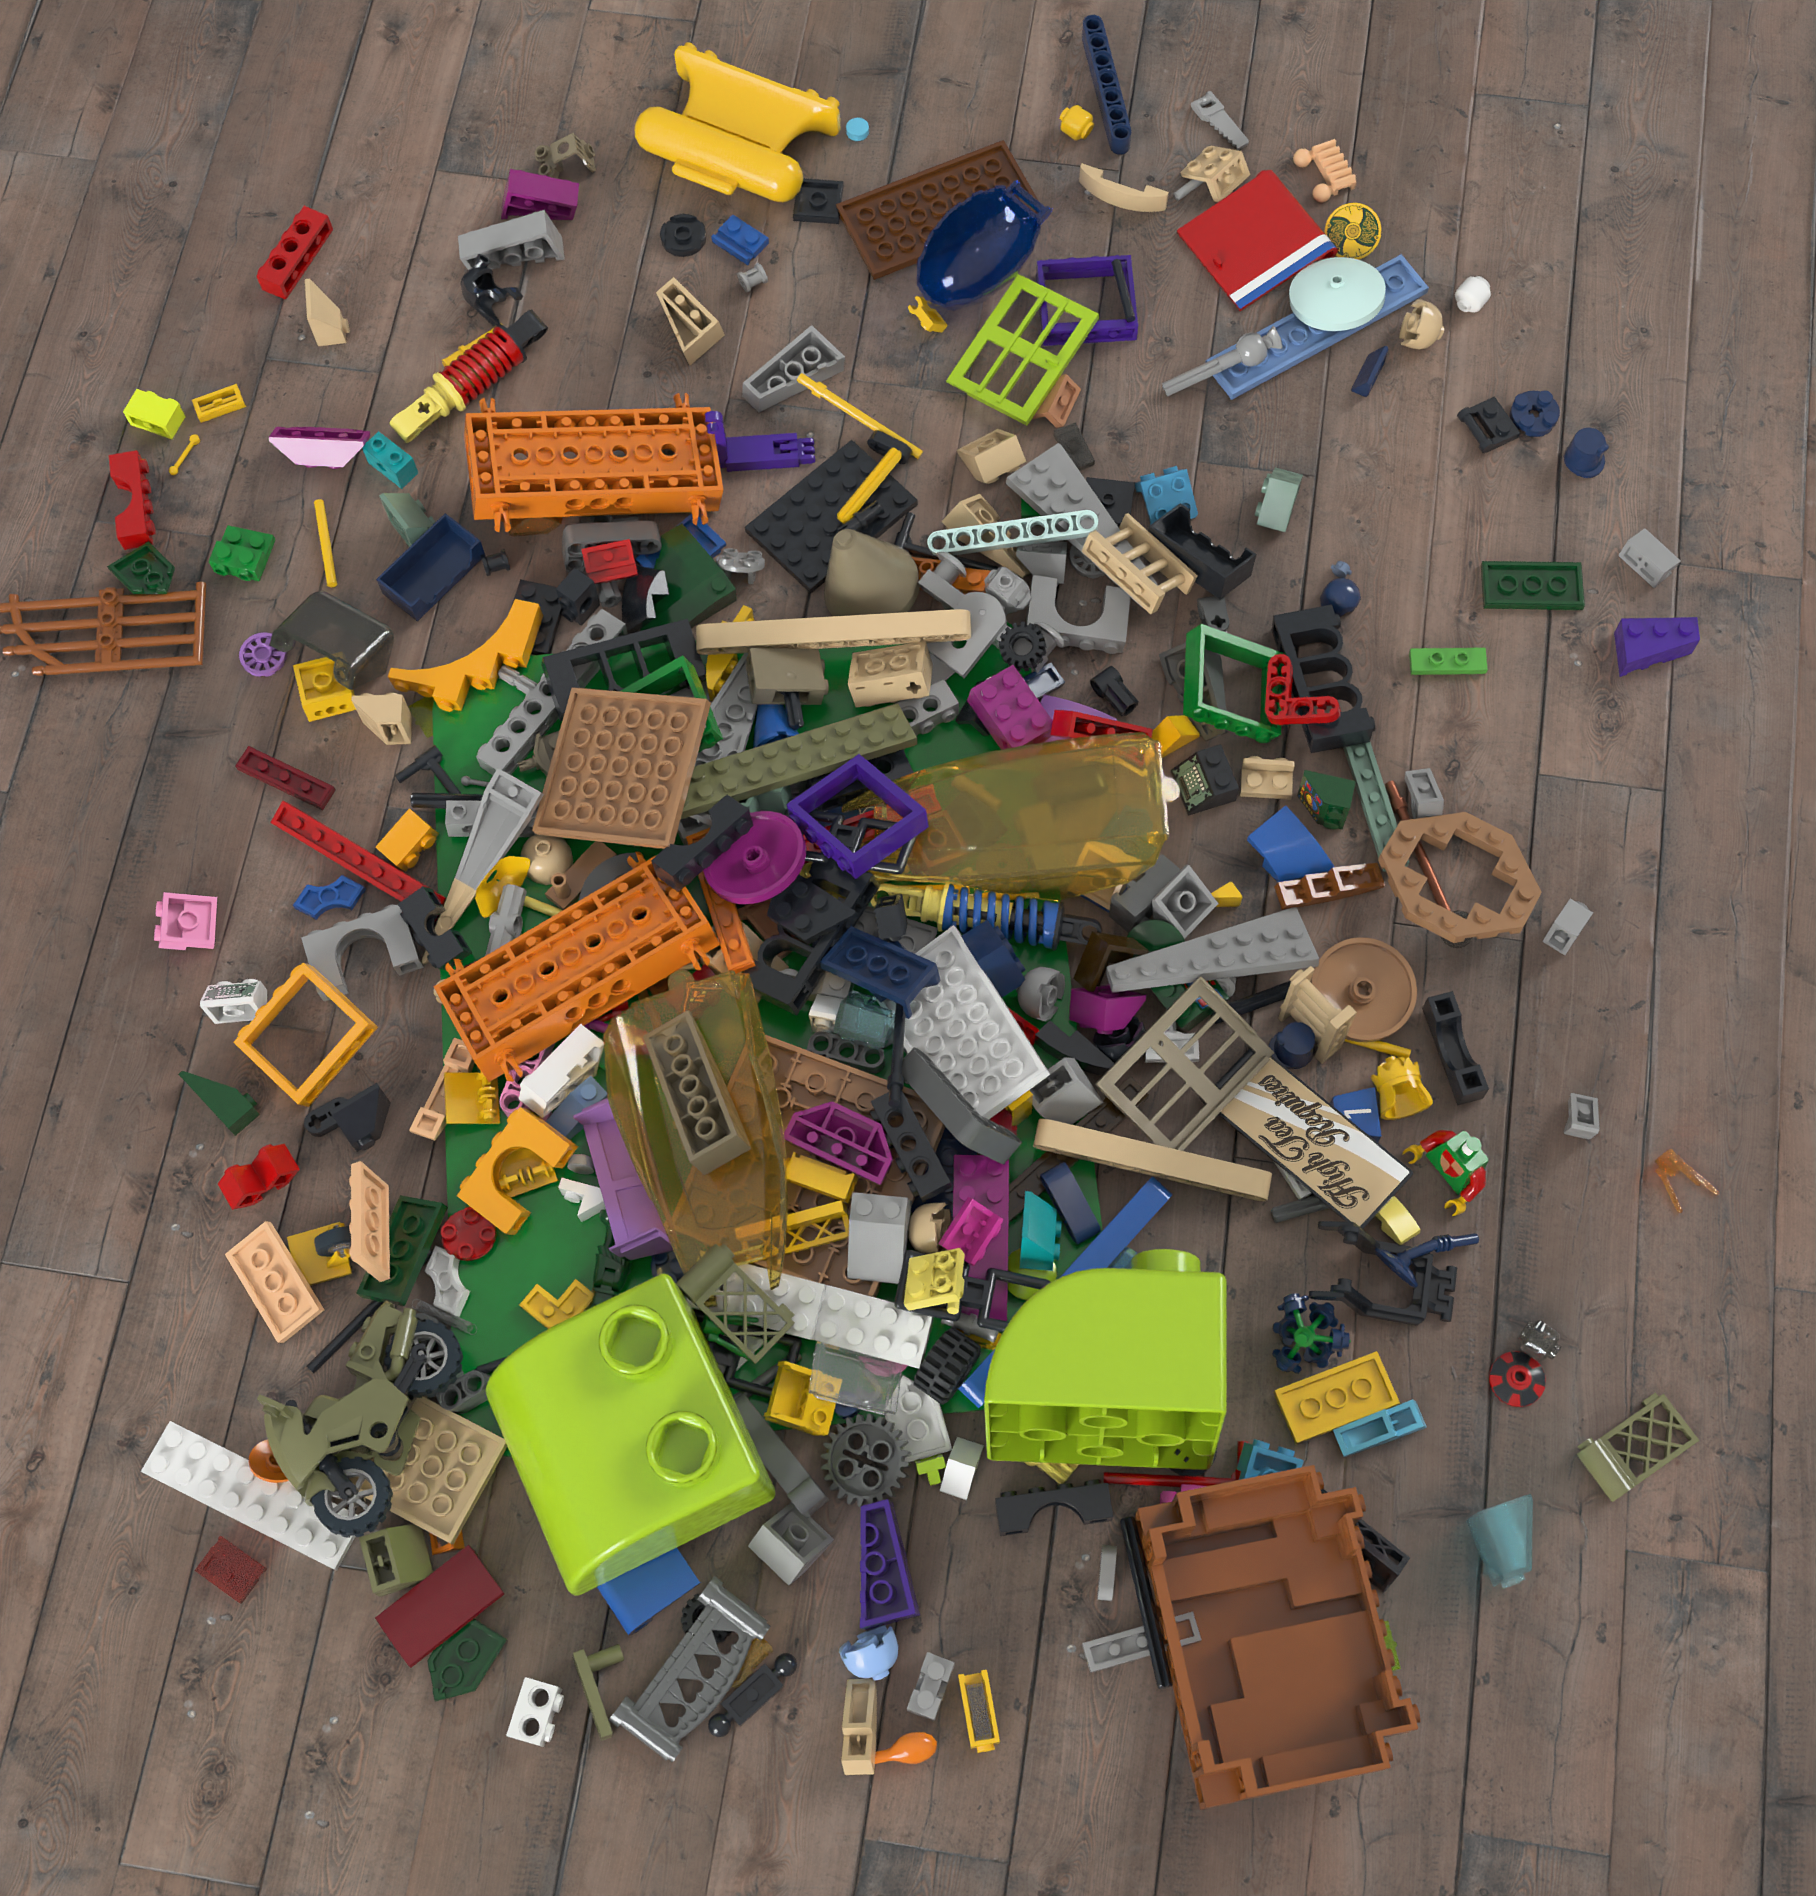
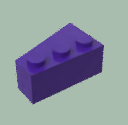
[1614,617,1700,677]

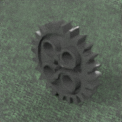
[821,1414,912,1507]

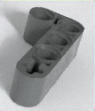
[562,521,662,573]
[415,1313,490,1414]

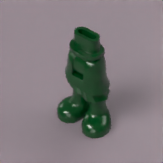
[592,1209,632,1306]

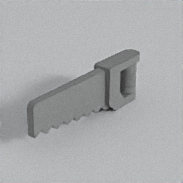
[1191,91,1249,151]

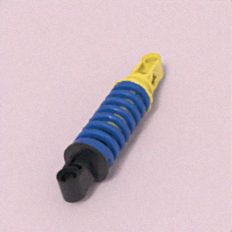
[870,882,1102,951]

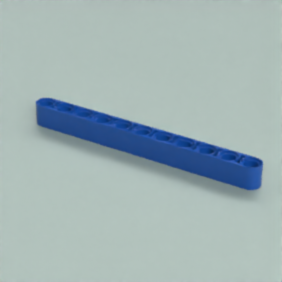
[958,1176,1173,1408]

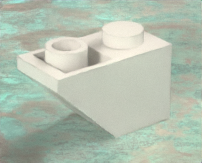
[809,994,845,1035]

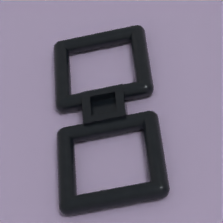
[784,809,917,875]
[894,1250,1051,1332]
[693,1308,802,1399]

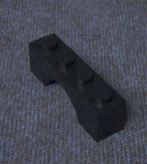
[651,794,754,892]
[1422,991,1489,1106]
[995,1479,1113,1536]

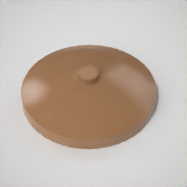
[1310,937,1417,1042]

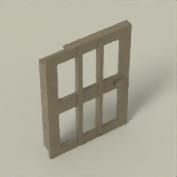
[1095,976,1274,1151]

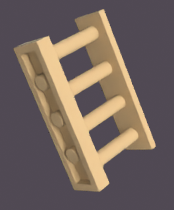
[1082,513,1197,614]
[1278,966,1357,1064]

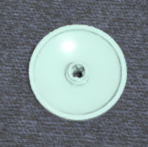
[1289,257,1385,331]

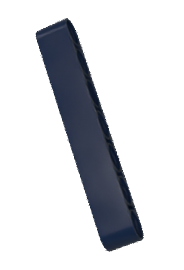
[1082,15,1131,155]

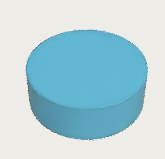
[846,118,869,141]

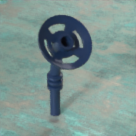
[1374,1233,1479,1288]

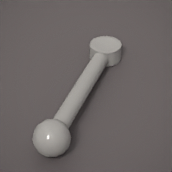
[461,776,489,787]

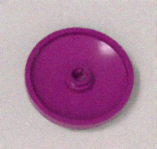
[703,811,806,904]

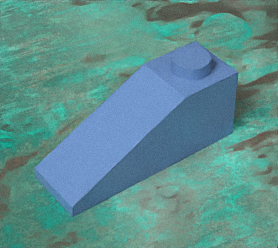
[545,1075,609,1140]

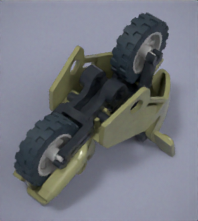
[257,1301,463,1538]

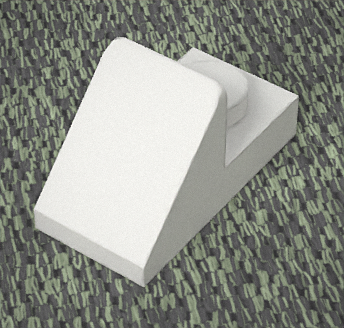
[558,1178,606,1222]

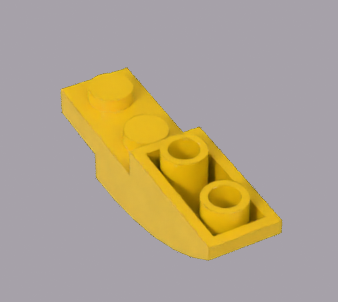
[706,605,755,702]

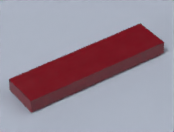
[235,746,336,811]

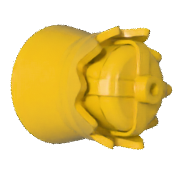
[1370,1056,1433,1120]

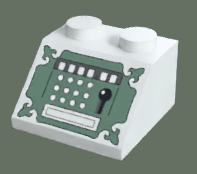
[200,979,267,1024]

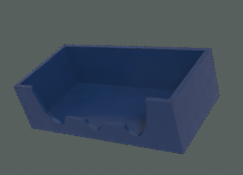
[376,513,485,621]

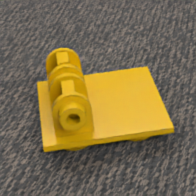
[444,1072,500,1124]
[498,1148,558,1198]

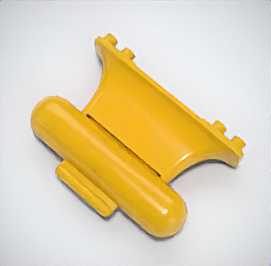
[634,42,841,202]

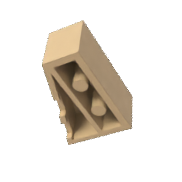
[656,277,725,366]

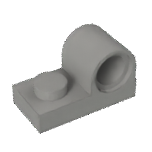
[1405,768,1444,819]

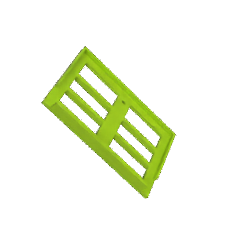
[946,274,1099,426]

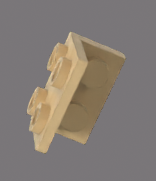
[1180,146,1250,202]

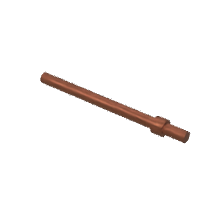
[1385,780,1452,912]

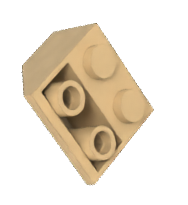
[352,693,413,745]

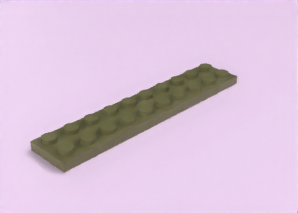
[681,703,917,819]

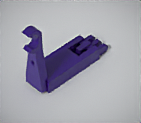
[705,411,816,472]

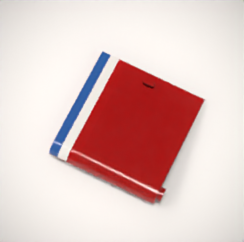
[1177,170,1338,311]

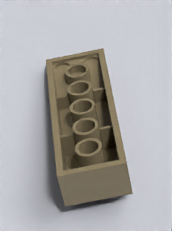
[643,1010,751,1175]

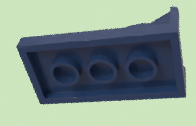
[820,926,941,1019]

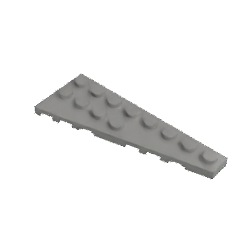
[1106,907,1319,992]

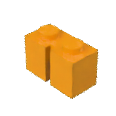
[376,809,439,872]

